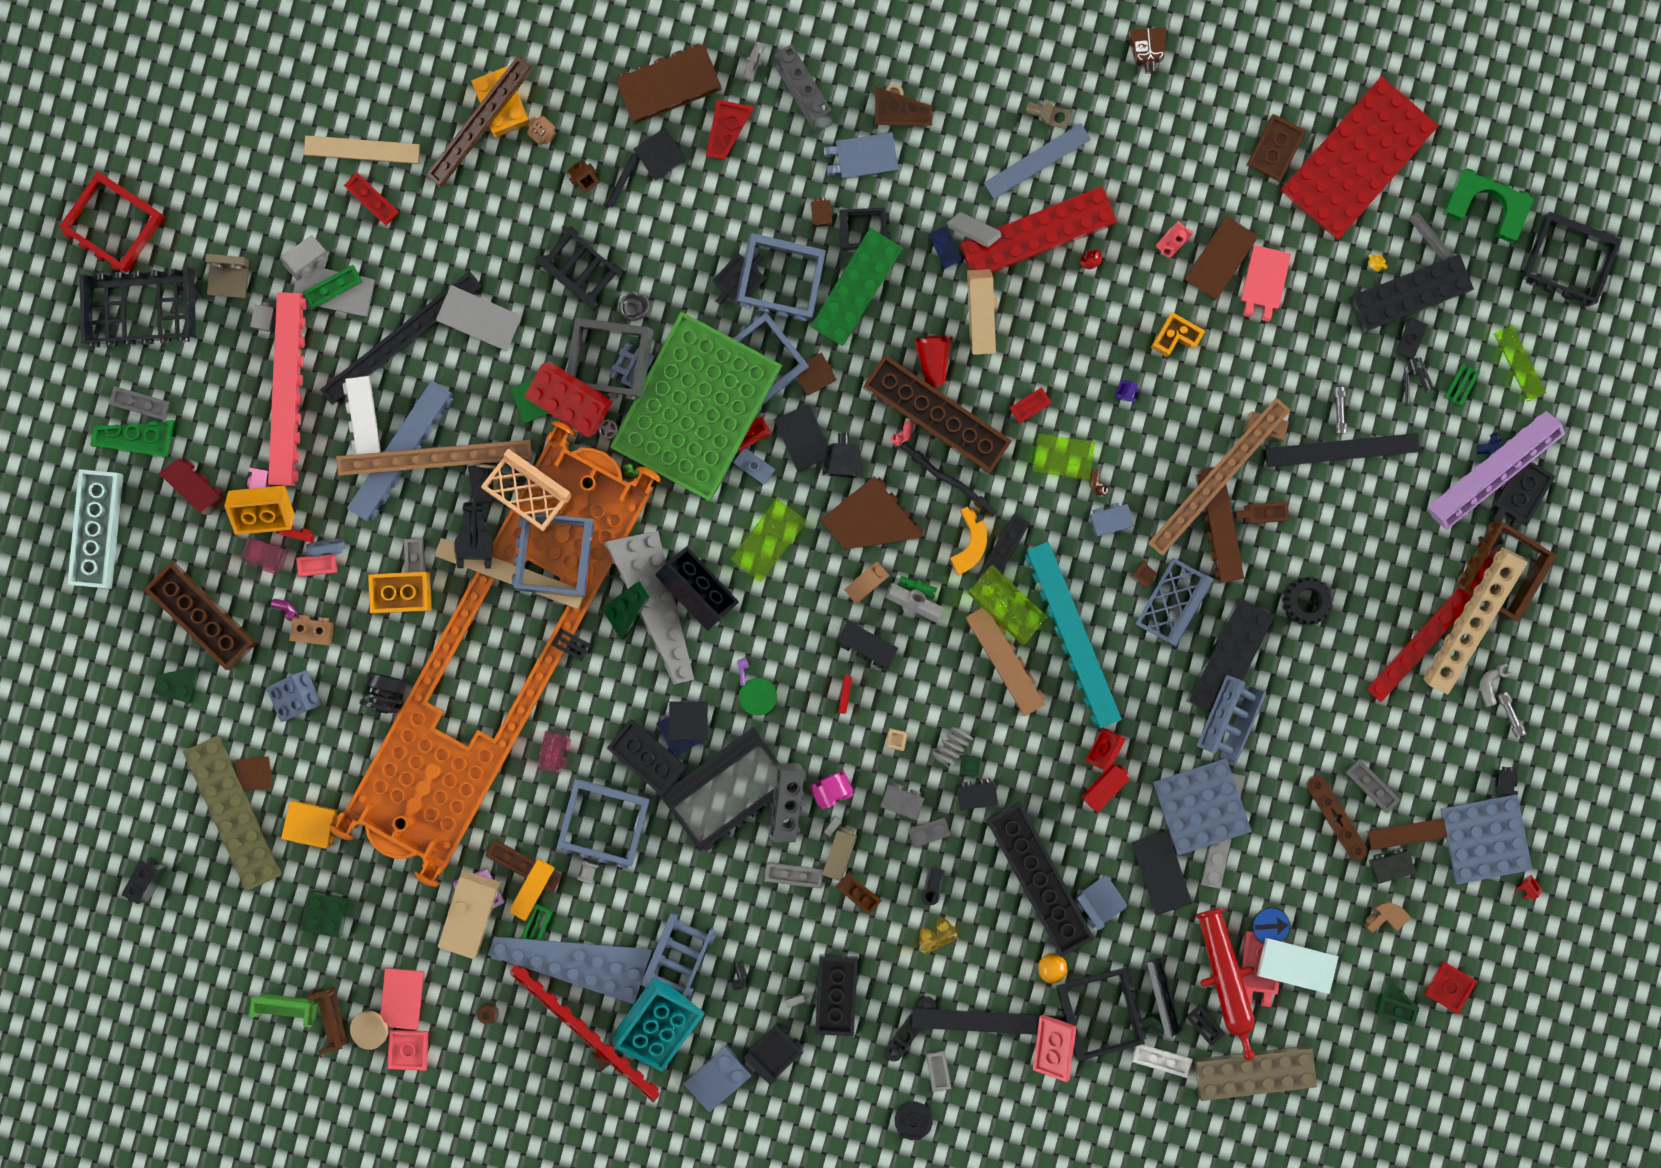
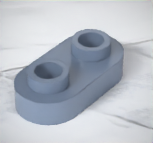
[306,539,345,557]

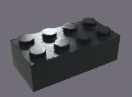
[655,546,739,631]
[815,954,858,1036]

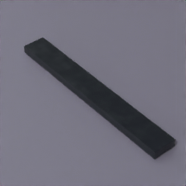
[1265,433,1420,467]
[911,1007,1065,1035]

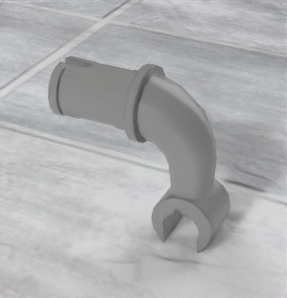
[1478,664,1511,706]

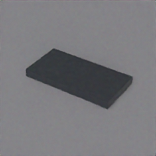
[606,719,689,797]
[1131,830,1192,916]

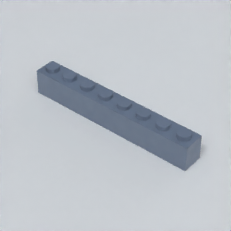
[347,380,454,522]

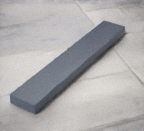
[983,123,1091,200]

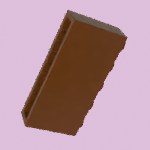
[616,43,722,125]

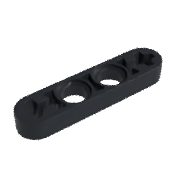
[885,996,936,1062]

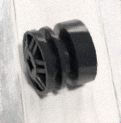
[359,672,407,714]

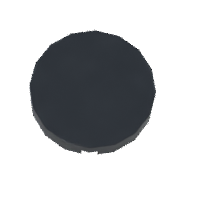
[895,1101,933,1140]

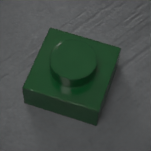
[959,755,981,776]

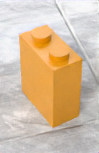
[281,800,339,849]

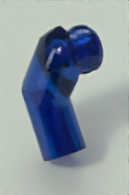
[1476,433,1502,455]

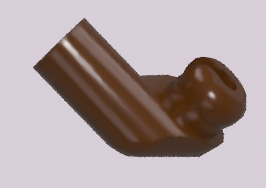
[1089,469,1108,496]

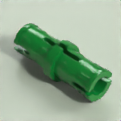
[898,575,937,600]

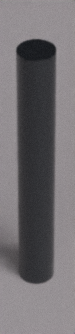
[606,154,639,208]

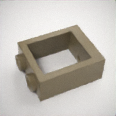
[822,827,857,881]

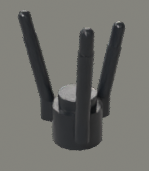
[1404,357,1435,406]

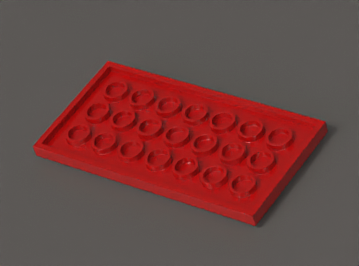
[1280,76,1439,241]

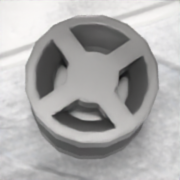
[598,420,619,440]

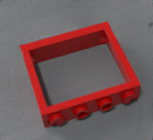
[59,171,165,273]

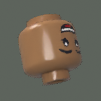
[527,116,556,145]

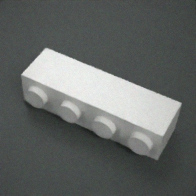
[343,376,381,454]

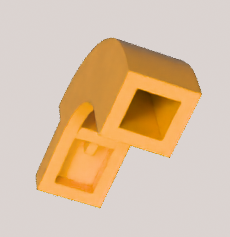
[949,506,987,575]

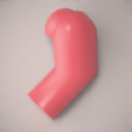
[891,421,914,446]

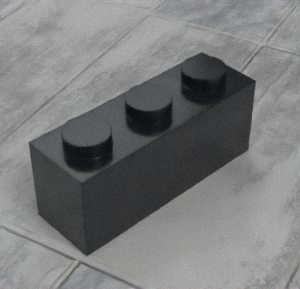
[837,621,898,669]

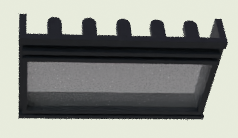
[660,727,794,852]

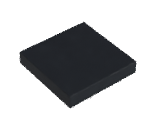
[633,127,687,181]
[669,701,708,740]

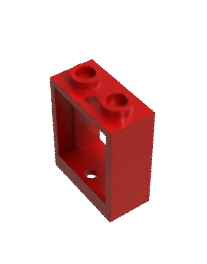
[1080,764,1130,812]

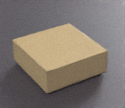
[885,728,908,751]

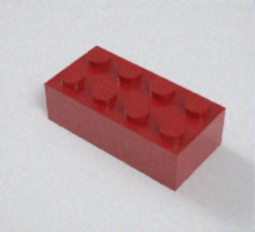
[524,361,613,438]

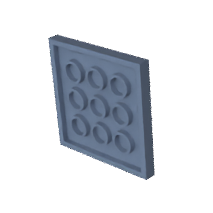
[1153,758,1252,855]
[1440,794,1533,885]

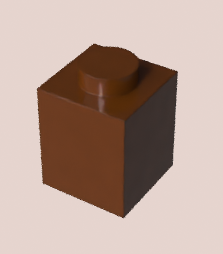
[811,198,832,228]

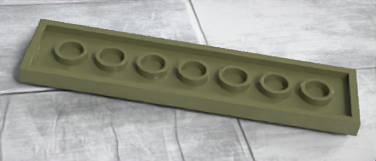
[183,735,282,891]

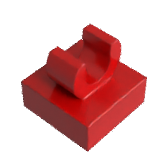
[1517,875,1542,901]

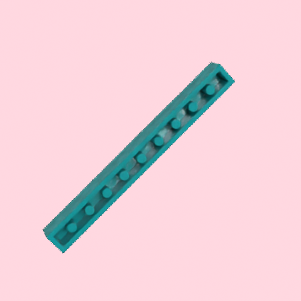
[1024,542,1122,728]

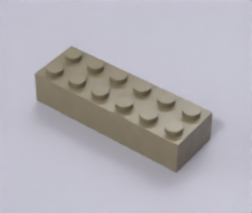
[1194,1045,1317,1101]

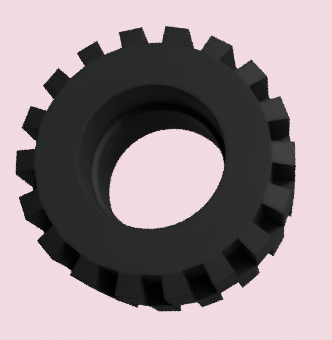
[1282,577,1334,625]

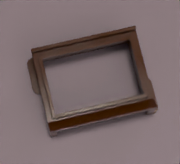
[307,987,348,1058]

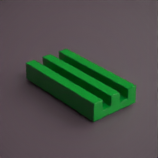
[1444,364,1480,406]
[520,903,554,940]

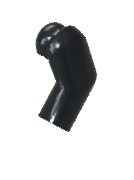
[732,961,747,990]

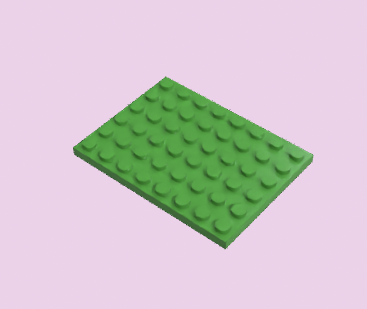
[610,311,783,501]

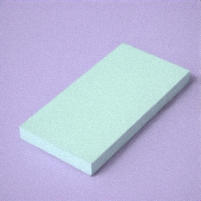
[1257,938,1338,994]

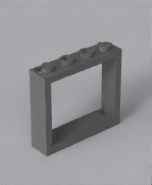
[775,44,832,134]
[567,318,654,400]

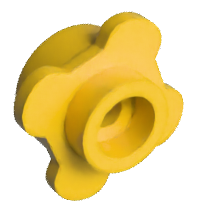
[1368,254,1388,272]

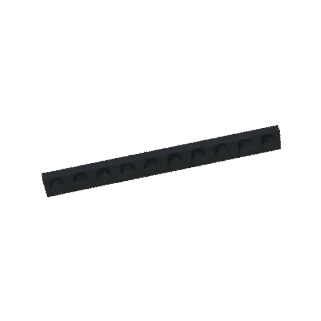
[320,271,483,405]

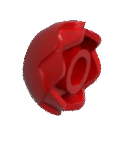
[1079,249,1102,270]

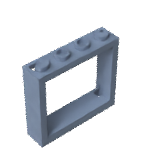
[735,233,826,321]
[730,312,809,405]
[512,513,594,598]
[557,779,651,869]

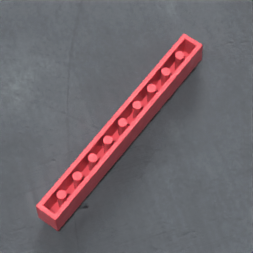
[268,292,306,486]

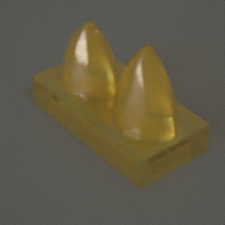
[919,916,959,954]

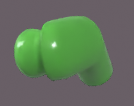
[623,463,640,479]

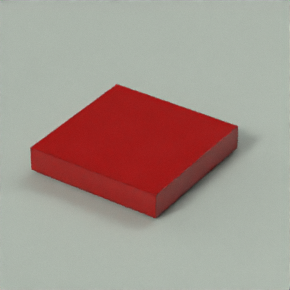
[839,675,852,714]
[1085,727,1126,773]
[1424,961,1477,1014]

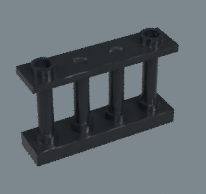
[534,225,624,311]

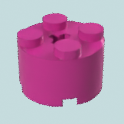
[809,769,854,809]

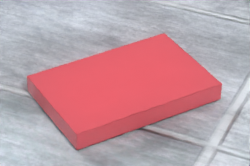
[380,968,424,1030]
[1033,1015,1077,1082]

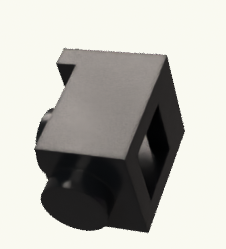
[1494,766,1518,795]

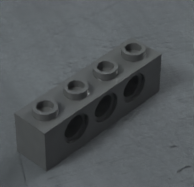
[769,763,806,842]

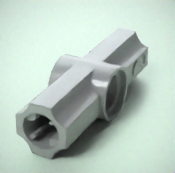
[884,583,943,622]

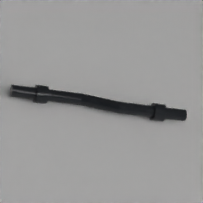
[900,442,997,517]

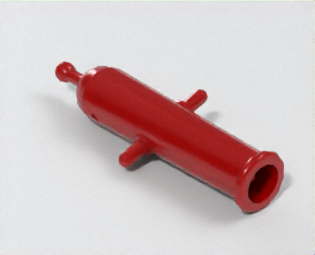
[1195,908,1255,1061]

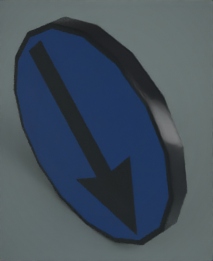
[1252,907,1290,944]

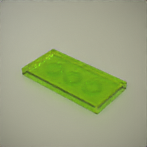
[731,498,807,582]
[968,565,1047,645]

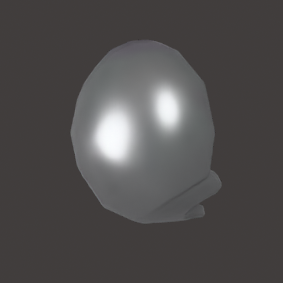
[619,292,649,321]

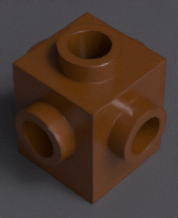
[567,159,600,194]

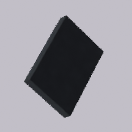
[774,404,828,472]

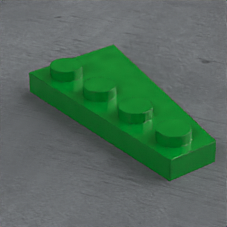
[90,420,175,458]

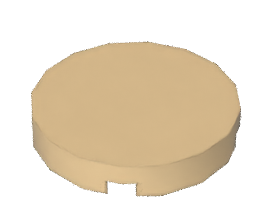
[350,1011,388,1050]

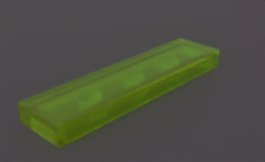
[1494,325,1546,402]

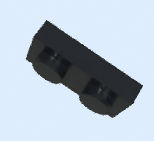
[468,463,494,503]

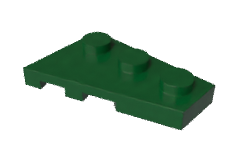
[601,581,650,640]

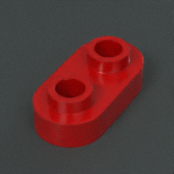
[276,526,315,543]

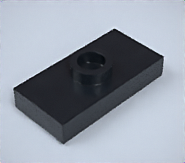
[1395,317,1428,359]

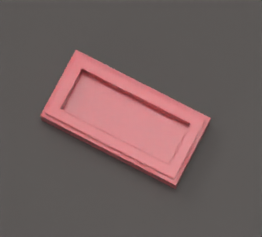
[296,554,338,577]

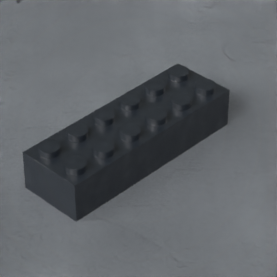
[1349,254,1474,334]
[1186,598,1275,713]

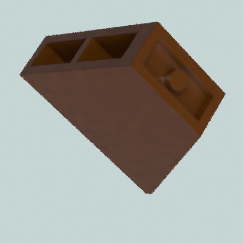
[820,476,923,550]

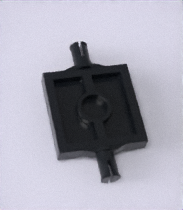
[712,252,766,306]

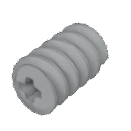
[932,727,973,769]

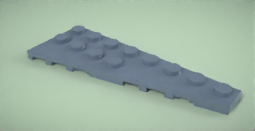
[488,936,653,1004]

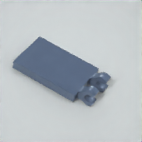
[824,132,899,180]

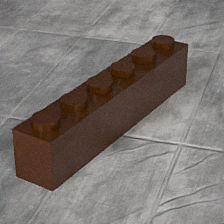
[1195,467,1244,583]

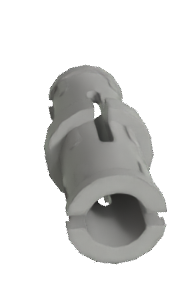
[742,42,766,82]

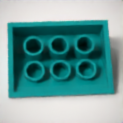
[612,978,704,1072]

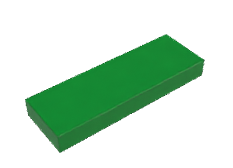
[303,265,363,310]

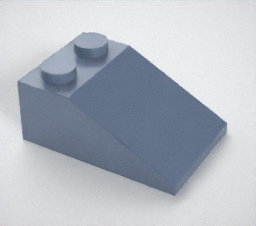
[683,1044,752,1112]

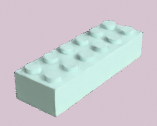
[67,469,123,589]

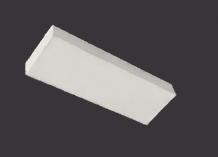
[1131,1044,1193,1078]

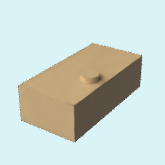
[967,269,998,355]
[438,870,501,959]

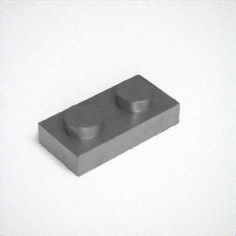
[908,817,951,848]

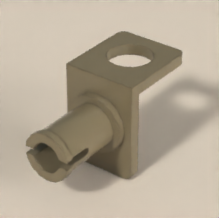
[1026,100,1071,129]
[476,464,519,490]

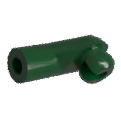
[1139,1014,1164,1033]

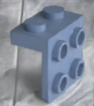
[267,670,322,722]
[1075,876,1127,930]

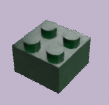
[300,890,350,938]

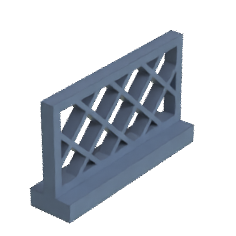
[1135,558,1214,647]

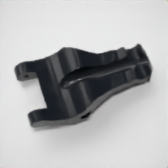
[454,502,493,569]

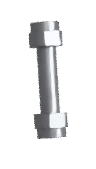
[1333,387,1347,434]
[1496,691,1526,738]

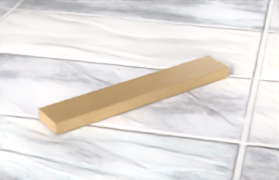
[304,135,420,164]

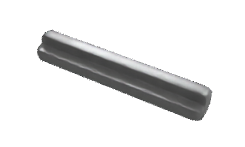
[1409,212,1452,260]

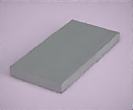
[293,267,375,317]
[436,285,522,351]

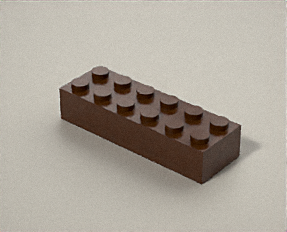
[143,562,258,670]

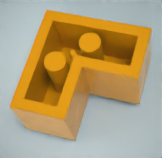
[1150,312,1205,357]

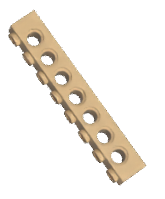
[1423,547,1528,695]

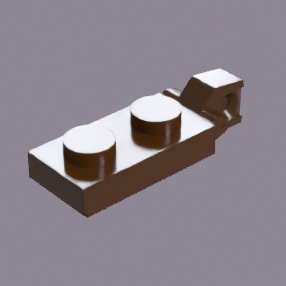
[1234,502,1289,524]

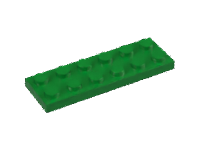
[810,228,903,346]

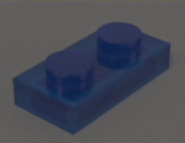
[928,226,962,269]

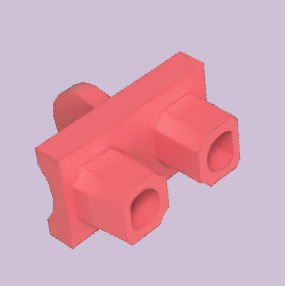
[1156,221,1193,258]

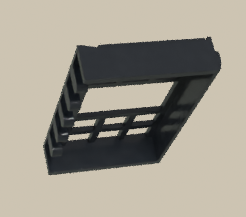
[79,267,197,348]

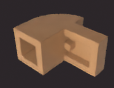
[844,561,890,604]
[1364,901,1411,933]

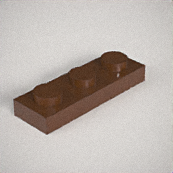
[835,872,882,915]

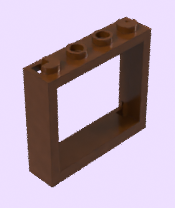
[1456,520,1557,622]

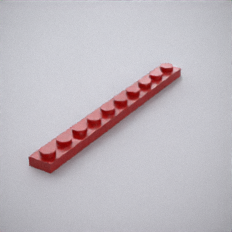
[1366,548,1499,702]
[510,965,660,1103]

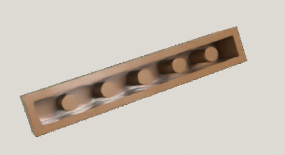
[965,605,1045,716]

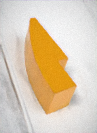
[509,859,555,921]

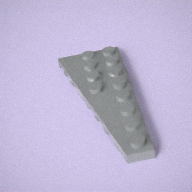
[604,531,694,684]

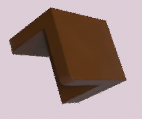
[1130,561,1157,588]

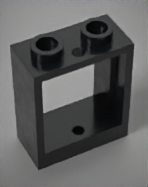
[839,207,891,251]

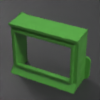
[249,993,318,1027]

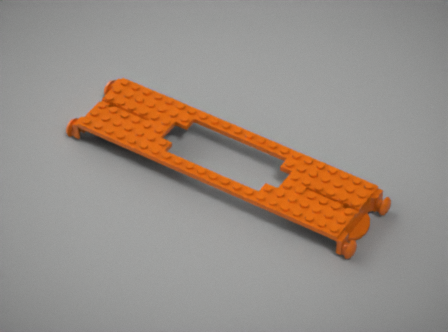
[330,420,660,887]

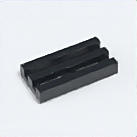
[551,628,591,661]
[1185,1004,1226,1046]

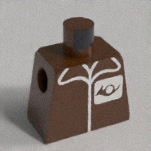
[1128,27,1166,74]

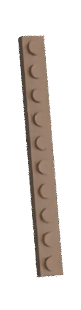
[1148,398,1291,556]
[336,440,532,476]

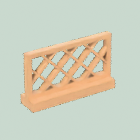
[481,449,572,531]

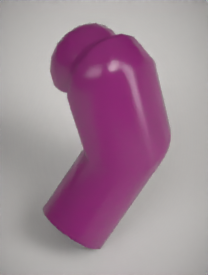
[271,598,297,621]

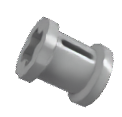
[577,860,599,884]

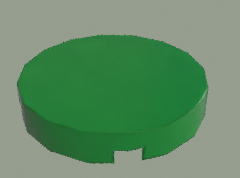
[739,678,777,716]

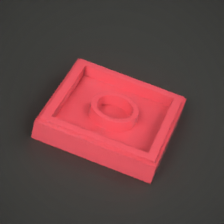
[387,1029,429,1071]

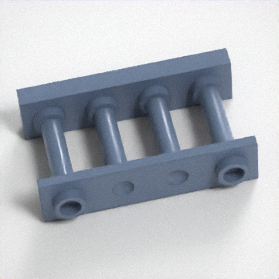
[1197,675,1266,764]
[641,912,716,999]

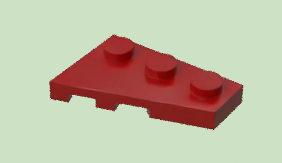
[706,99,754,160]

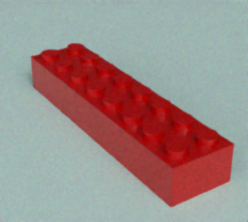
[959,186,1117,274]

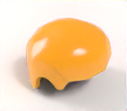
[1038,953,1067,984]

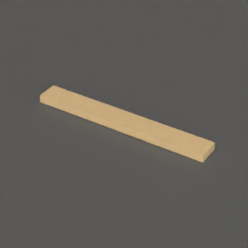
[434,538,583,609]

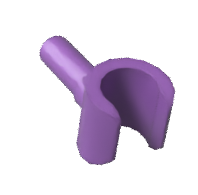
[737,658,749,686]

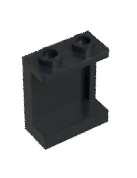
[122,857,168,904]
[743,1023,804,1086]

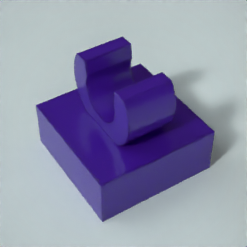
[1114,379,1140,402]

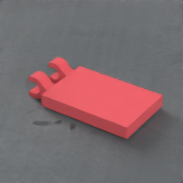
[1240,245,1291,322]
[1241,931,1284,1007]

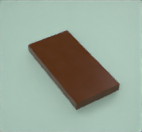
[1184,216,1259,301]

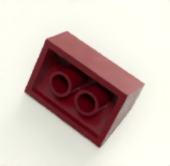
[159,458,225,516]

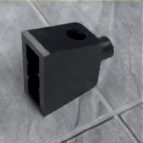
[822,433,863,478]

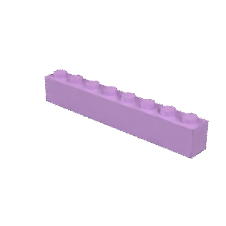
[1428,411,1565,530]

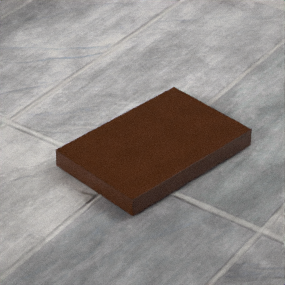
[1246,114,1307,183]

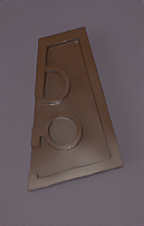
[875,86,932,126]

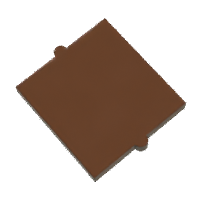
[792,352,837,396]
[235,756,273,791]

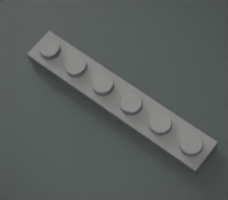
[1201,773,1245,889]

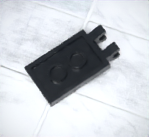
[1490,462,1556,531]

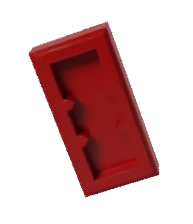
[1009,387,1052,424]

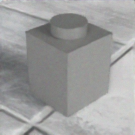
[250,302,276,333]

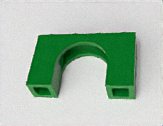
[1442,168,1534,244]

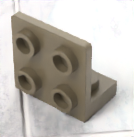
[205,254,249,298]

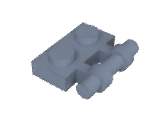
[609,343,655,388]

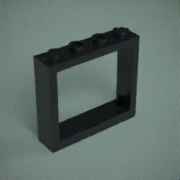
[1521,212,1622,307]
[1056,968,1146,1061]

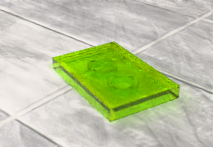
[1032,434,1095,480]

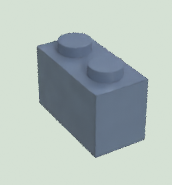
[1089,502,1134,537]

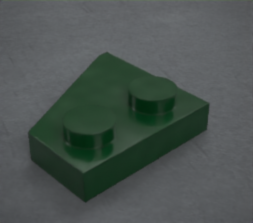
[152,667,200,703]
[1376,979,1420,1026]

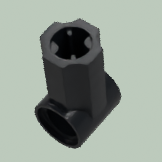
[921,867,945,905]

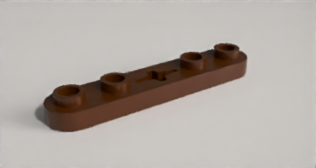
[1306,775,1367,860]

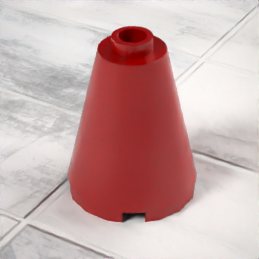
[914,335,953,387]

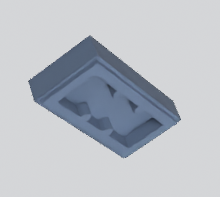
[733,448,775,485]

